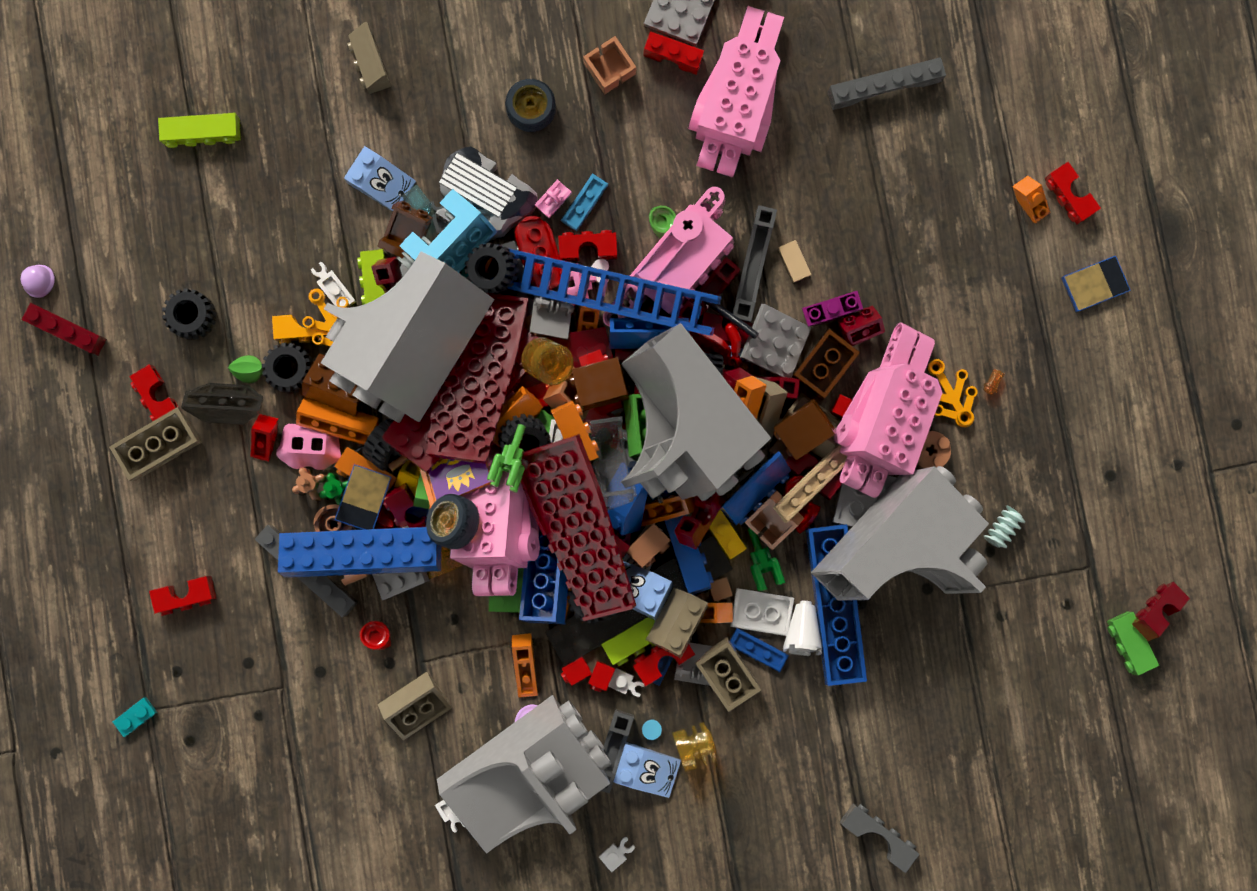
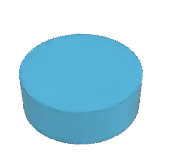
[642,719,662,740]

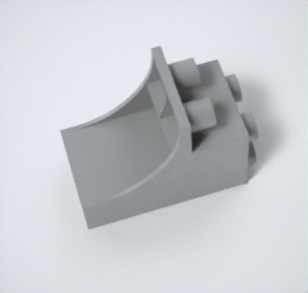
[321,251,494,423]
[621,323,771,501]
[811,466,989,600]
[437,695,612,854]

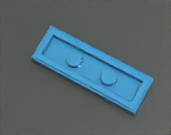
[561,173,608,232]

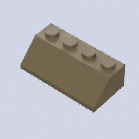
[109,407,202,481]

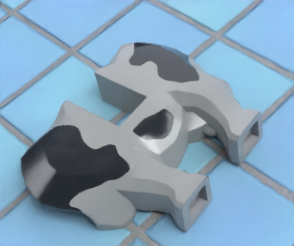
[436,147,538,242]

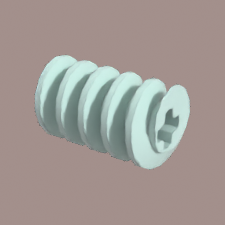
[984,505,1025,548]

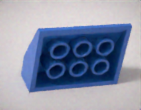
[721,451,791,525]

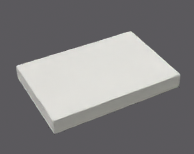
[730,588,794,636]

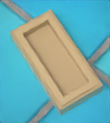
[778,240,811,283]

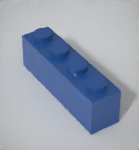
[610,318,690,349]
[664,514,714,595]

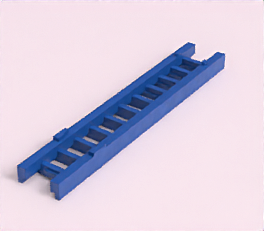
[490,248,722,336]

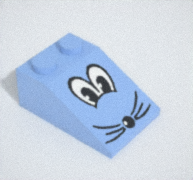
[344,146,416,211]
[623,561,673,620]
[613,742,681,798]

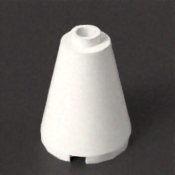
[783,601,823,656]

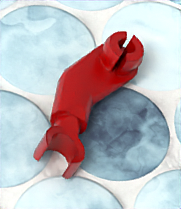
[725,322,742,366]

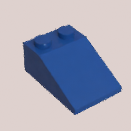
[603,462,648,535]

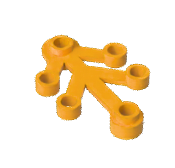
[302,289,349,347]
[928,359,978,428]

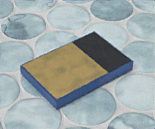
[1061,255,1131,313]
[335,464,391,530]

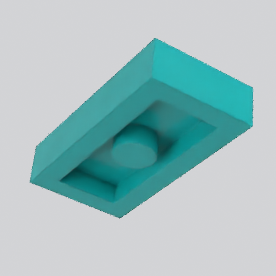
[112,697,157,737]

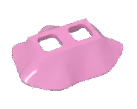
[276,424,341,470]

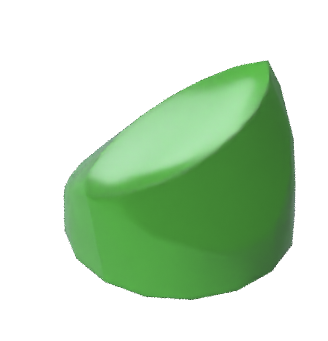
[649,206,676,239]
[228,355,263,384]

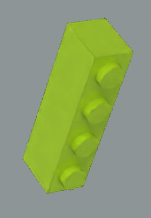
[158,113,241,148]
[357,249,386,305]
[601,617,656,666]

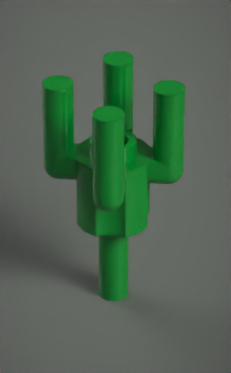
[319,473,348,505]
[748,528,786,591]

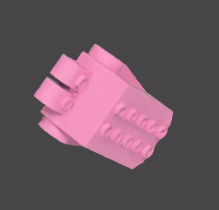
[688,6,784,177]
[603,187,734,327]
[834,323,942,498]
[450,434,540,596]

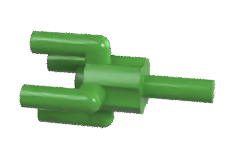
[487,424,526,493]

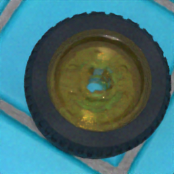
[505,79,556,132]
[426,494,479,549]

